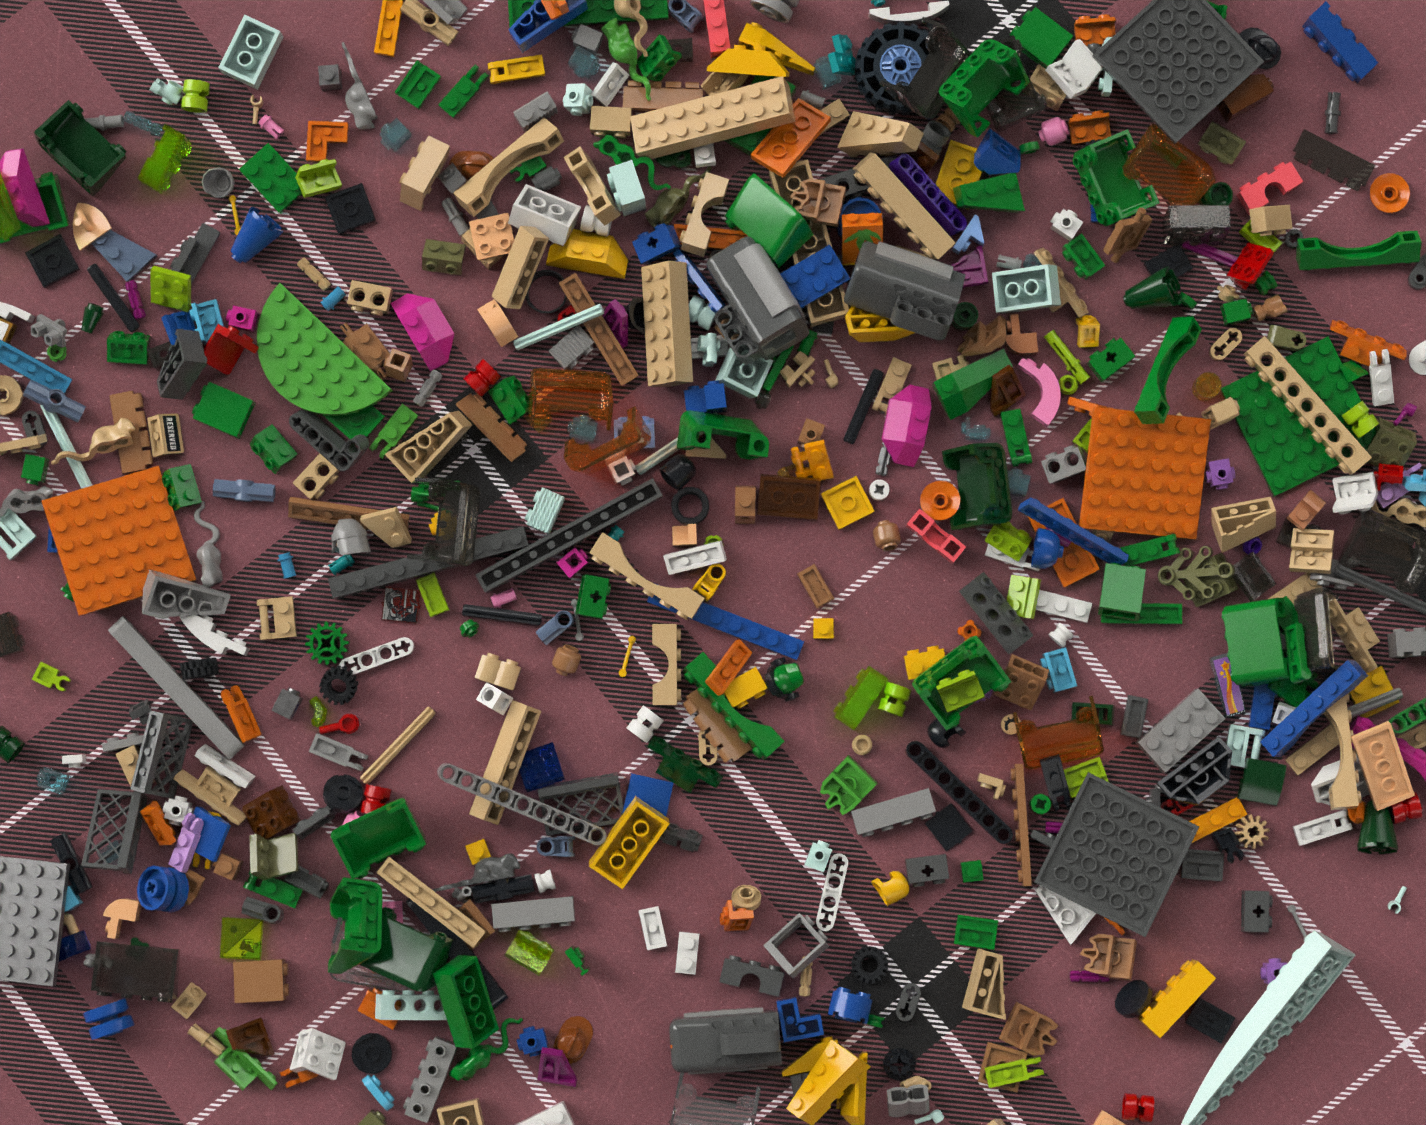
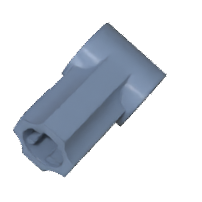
[536,611,574,645]

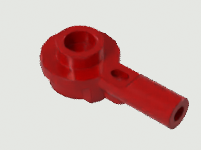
[319,714,360,735]

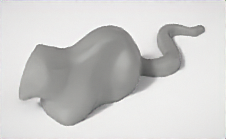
[342,42,378,129]
[0,486,53,516]
[194,501,223,588]

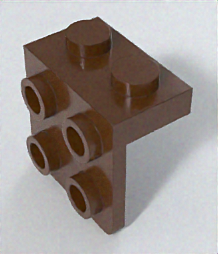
[242,785,301,839]

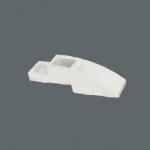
[179,615,250,656]

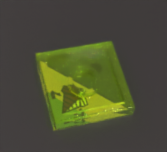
[220,917,264,960]

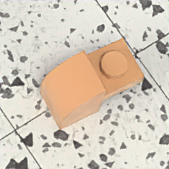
[477,299,518,347]
[103,898,142,939]

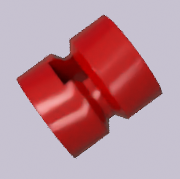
[463,359,501,397]
[360,784,392,814]
[1389,792,1422,824]
[1122,1093,1154,1122]

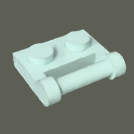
[0,509,38,561]
[1226,724,1265,768]

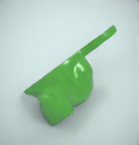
[601,18,651,101]

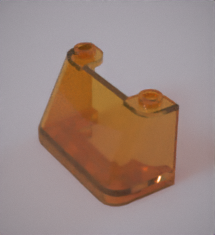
[1122,123,1216,216]
[564,406,651,475]

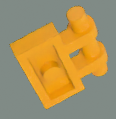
[791,440,834,480]

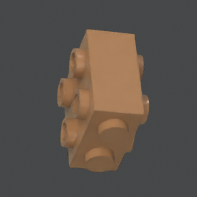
[994,654,1049,710]

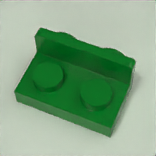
[637,34,682,81]
[107,331,150,364]

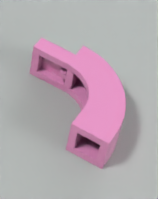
[1017,358,1061,428]

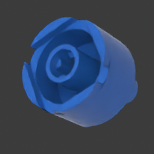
[827,987,873,1025]

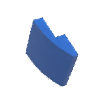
[622,773,674,816]
[193,806,231,862]

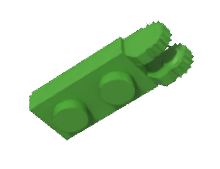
[369,403,419,459]

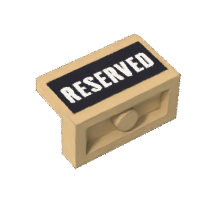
[147,414,184,457]

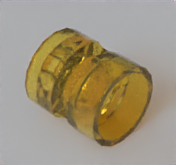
[1192,372,1222,401]

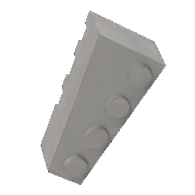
[1387,627,1426,658]

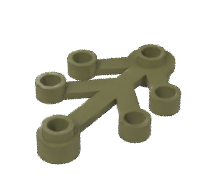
[1158,546,1235,600]

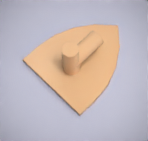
[72,203,112,251]

